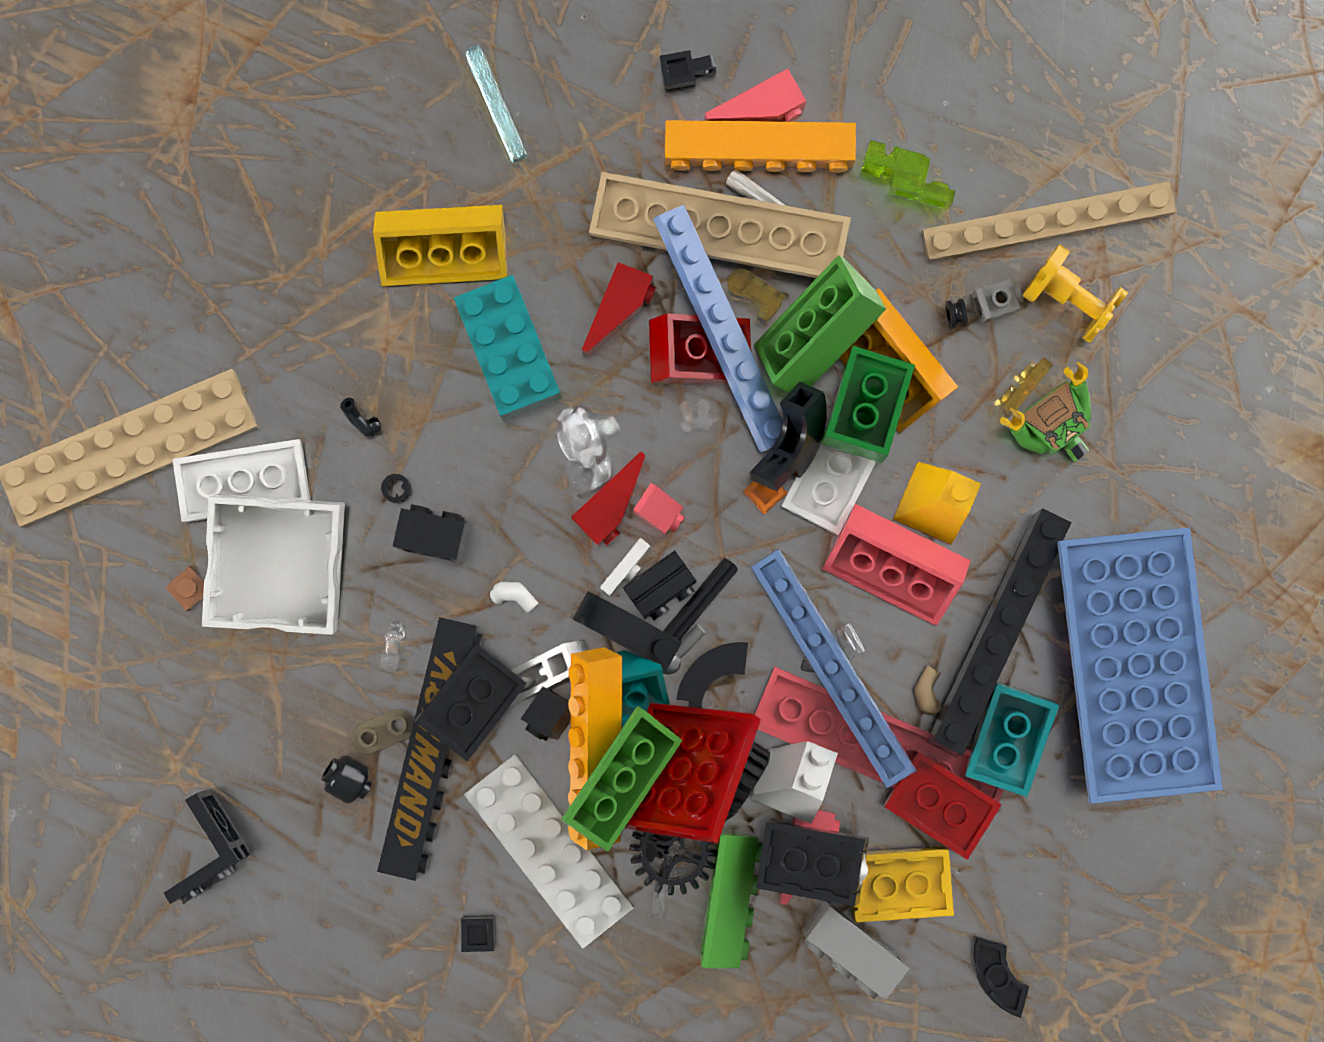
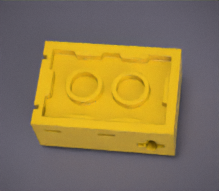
[851,846,954,922]

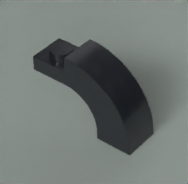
[750,382,827,492]
[573,591,682,670]
[676,642,748,708]

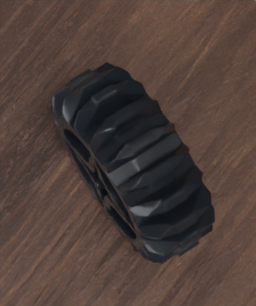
[629,831,718,895]

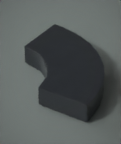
[972,935,1029,1018]

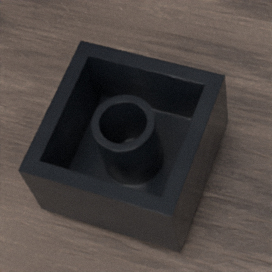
[392,504,471,564]

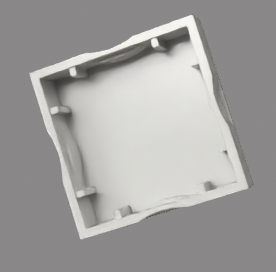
[202,494,345,635]

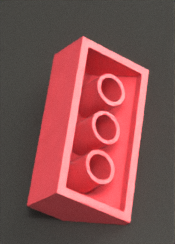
[822,504,971,626]

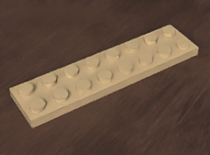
[589,172,851,278]
[0,369,259,528]

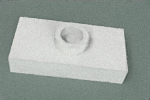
[600,538,651,597]

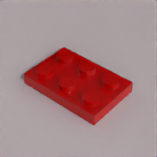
[883,751,1002,860]

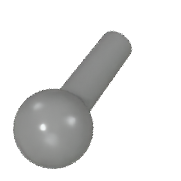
[662,624,706,675]

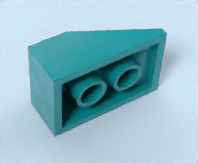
[965,681,1059,797]

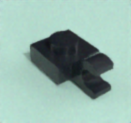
[660,50,716,90]

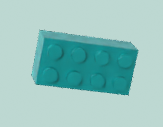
[454,274,562,421]

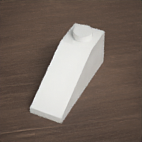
[509,640,587,707]

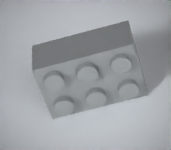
[802,901,910,1000]

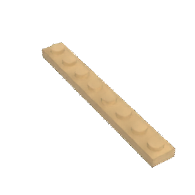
[922,181,1176,262]

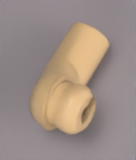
[914,666,941,715]

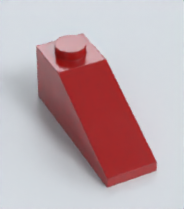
[581,262,657,357]
[571,451,646,547]

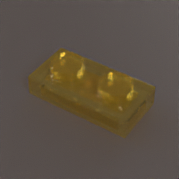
[999,357,1053,418]

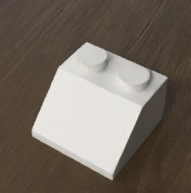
[750,741,838,824]

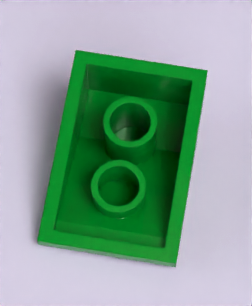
[821,346,915,463]

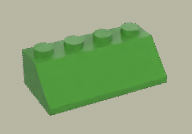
[754,255,886,393]
[561,706,682,852]
[700,830,763,968]

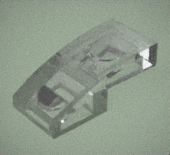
[651,848,676,918]

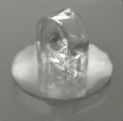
[557,405,620,470]

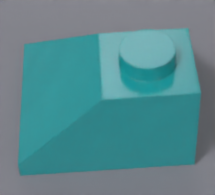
[615,650,670,725]

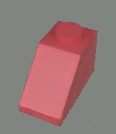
[633,483,685,535]

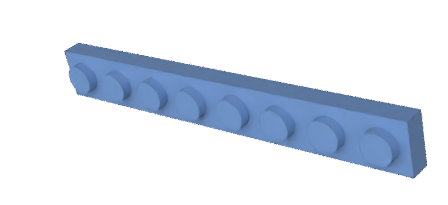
[653,205,783,452]
[751,550,917,788]

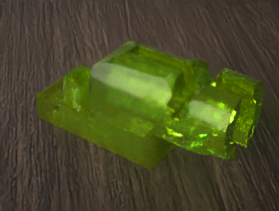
[862,140,956,210]

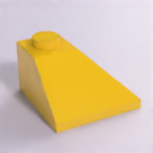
[892,461,981,545]

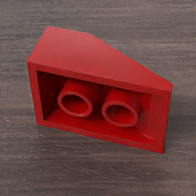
[649,313,751,384]

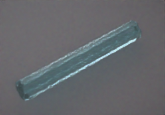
[465,45,527,163]

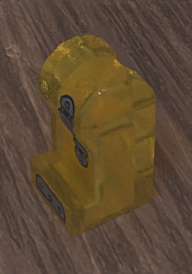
[727,269,786,327]

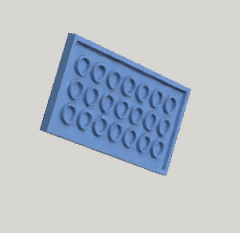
[1058,527,1223,804]

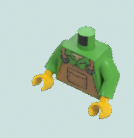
[1000,362,1092,462]

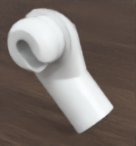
[490,582,539,614]

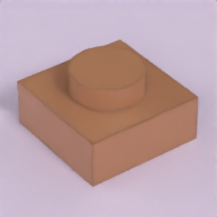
[165,566,204,611]

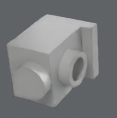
[970,279,1023,325]

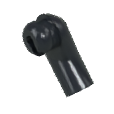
[340,398,382,437]

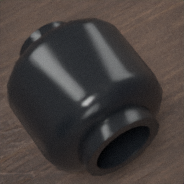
[321,756,372,804]

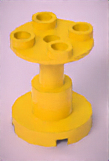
[1022,244,1128,343]

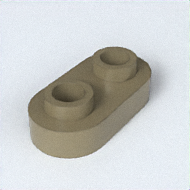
[352,709,414,754]

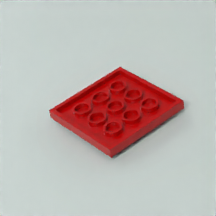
[624,703,761,843]

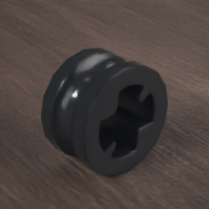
[945,298,968,329]
[381,474,411,503]

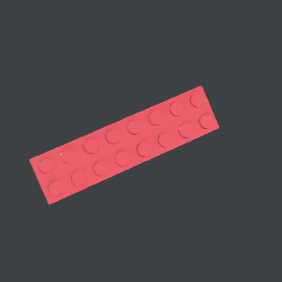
[754,667,1004,828]

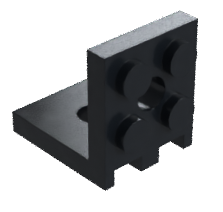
[164,789,251,904]

